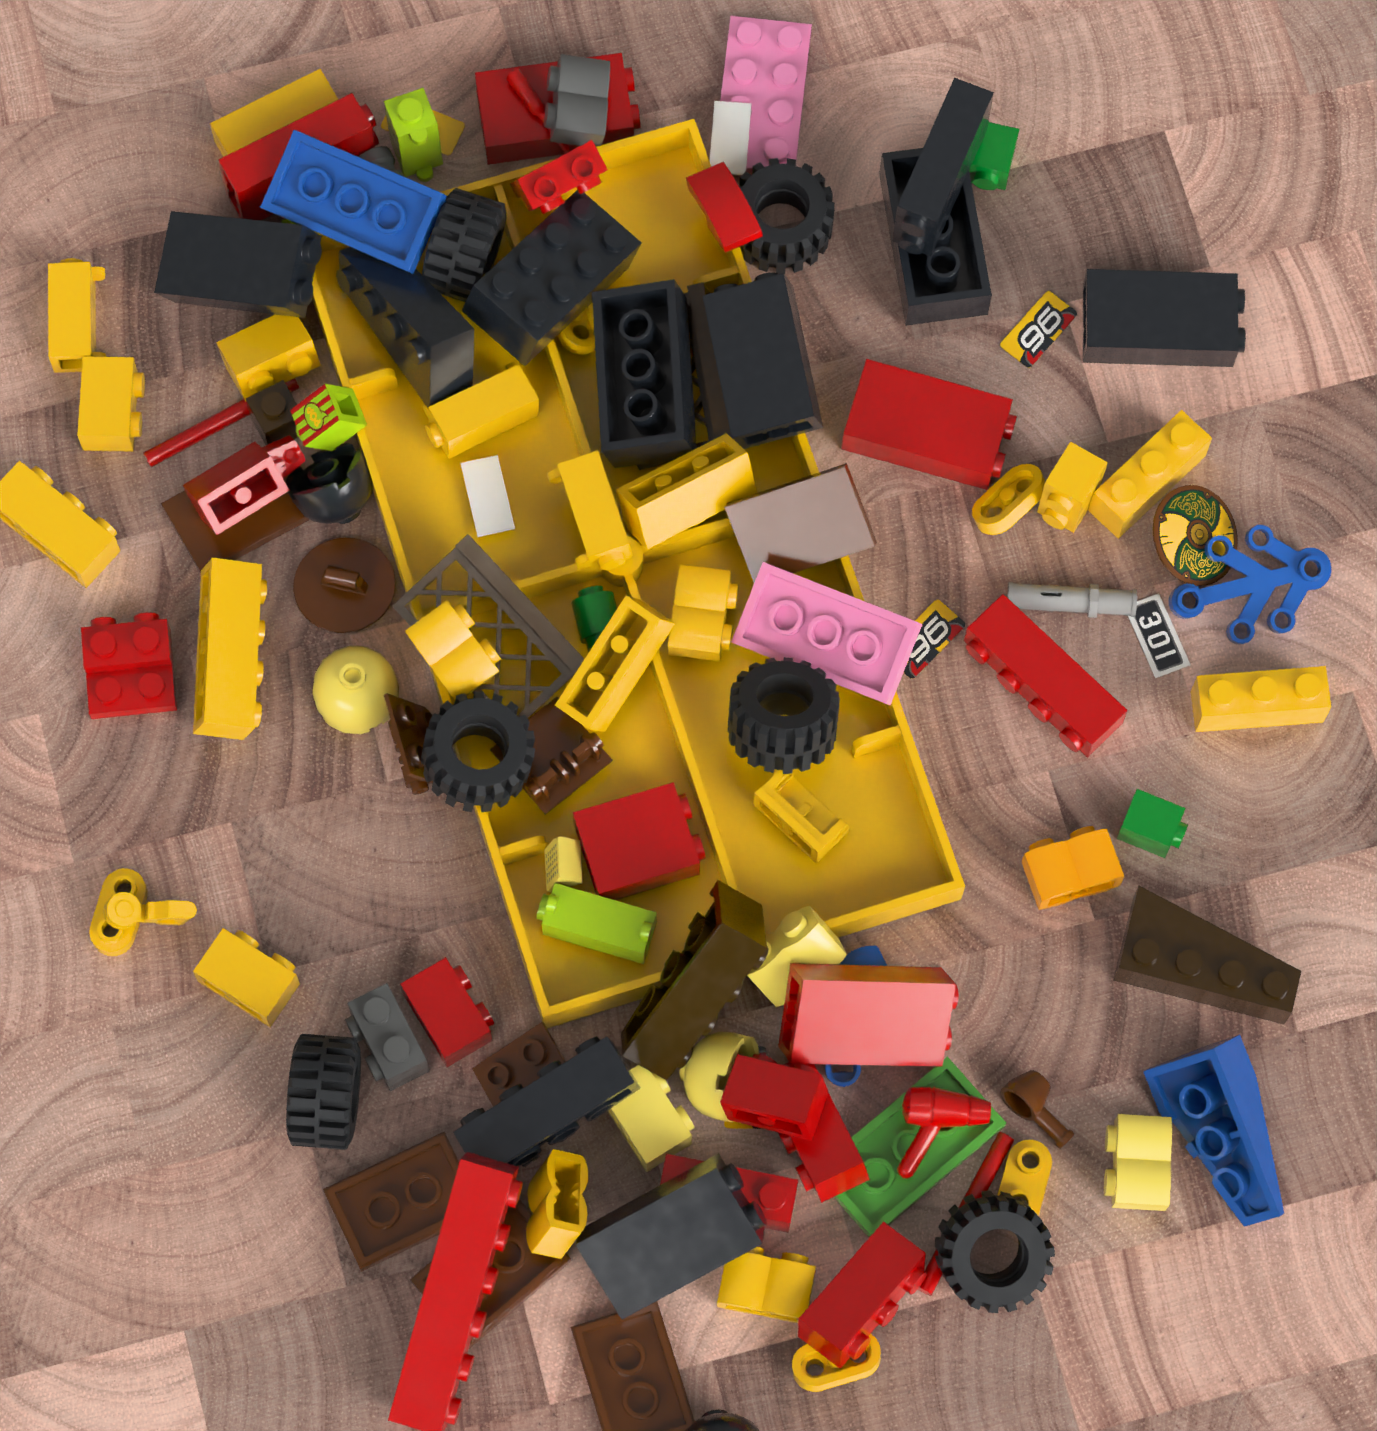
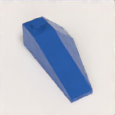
[1143,1035,1285,1227]

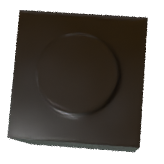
[246,380,298,445]

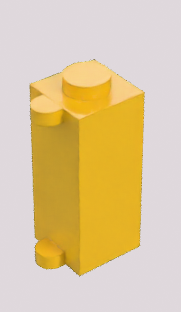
[48,258,106,373]
[423,362,539,459]
[547,450,633,570]

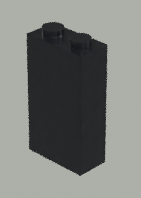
[892,77,994,256]
[154,211,322,318]
[1083,269,1246,367]
[702,272,823,449]
[575,1153,767,1319]

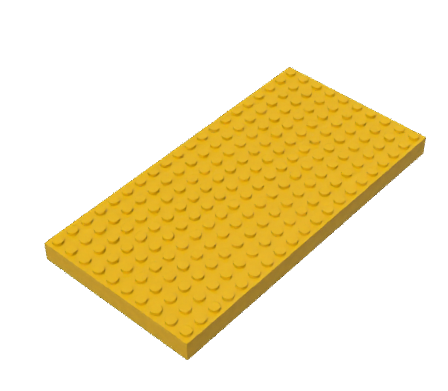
[312,119,965,1028]

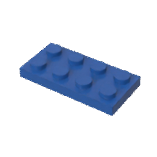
[260,130,447,274]

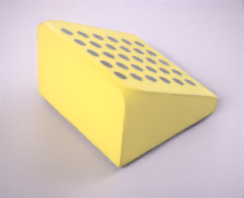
[544,836,583,893]

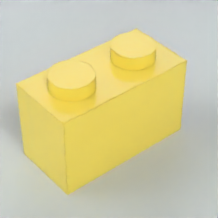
[608,1065,695,1172]

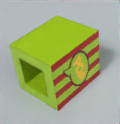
[290,384,367,451]

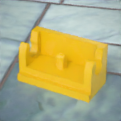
[753,770,850,864]

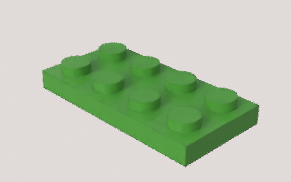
[834,1056,1006,1237]

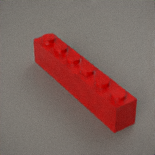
[388,1152,523,1431]

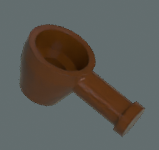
[1000,1070,1075,1149]

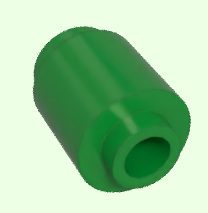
[571,586,617,652]

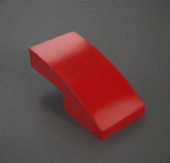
[686,161,763,253]

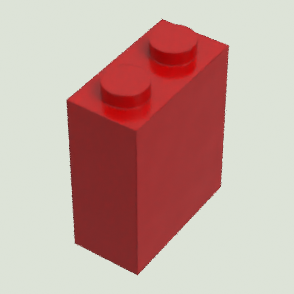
[573,782,706,900]

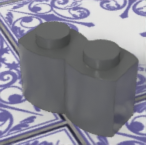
[544,54,610,147]

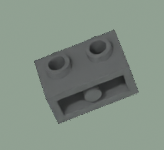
[345,983,430,1091]

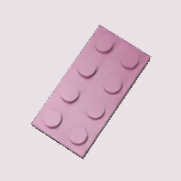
[720,16,812,175]
[731,562,922,705]

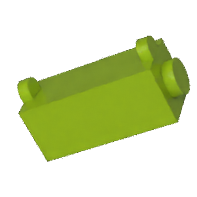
[384,88,443,182]
[536,883,657,964]

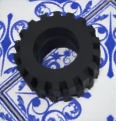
[739,158,835,274]
[422,188,506,302]
[727,657,840,774]
[421,691,535,812]
[286,1034,361,1150]
[935,1191,1055,1313]

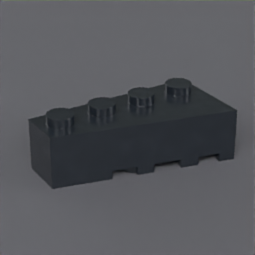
[336,247,474,408]
[453,1036,641,1167]

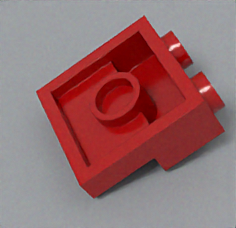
[510,140,608,214]
[81,612,177,719]

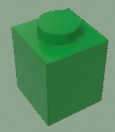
[969,122,1019,190]
[1117,789,1188,858]

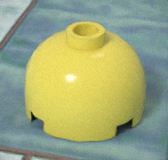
[312,645,399,734]
[680,1032,759,1123]

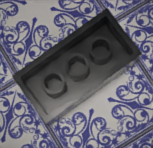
[879,148,992,326]
[462,190,642,366]
[592,279,697,468]

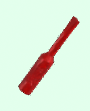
[506,69,571,153]

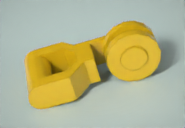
[103,892,197,929]

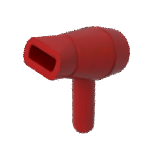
[897,1087,991,1179]

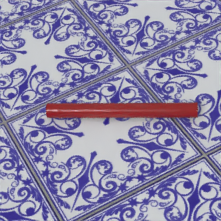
[143,378,299,467]
[918,1132,1014,1296]

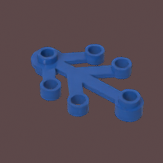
[1168,525,1332,645]

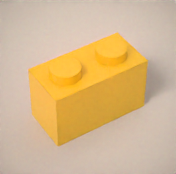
[216,315,321,402]
[77,356,145,452]
[1037,441,1108,533]
[193,928,300,1028]

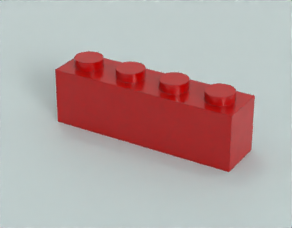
[964,594,1128,758]

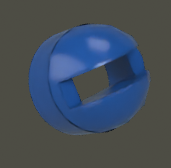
[825,1064,861,1087]

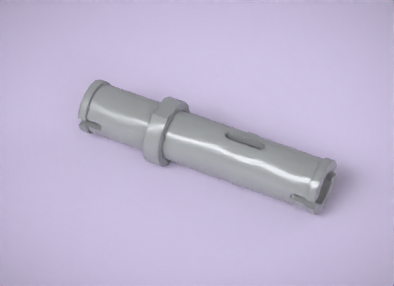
[1007,582,1137,618]

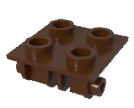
[384,693,433,795]
[490,697,613,815]
[472,1022,566,1107]

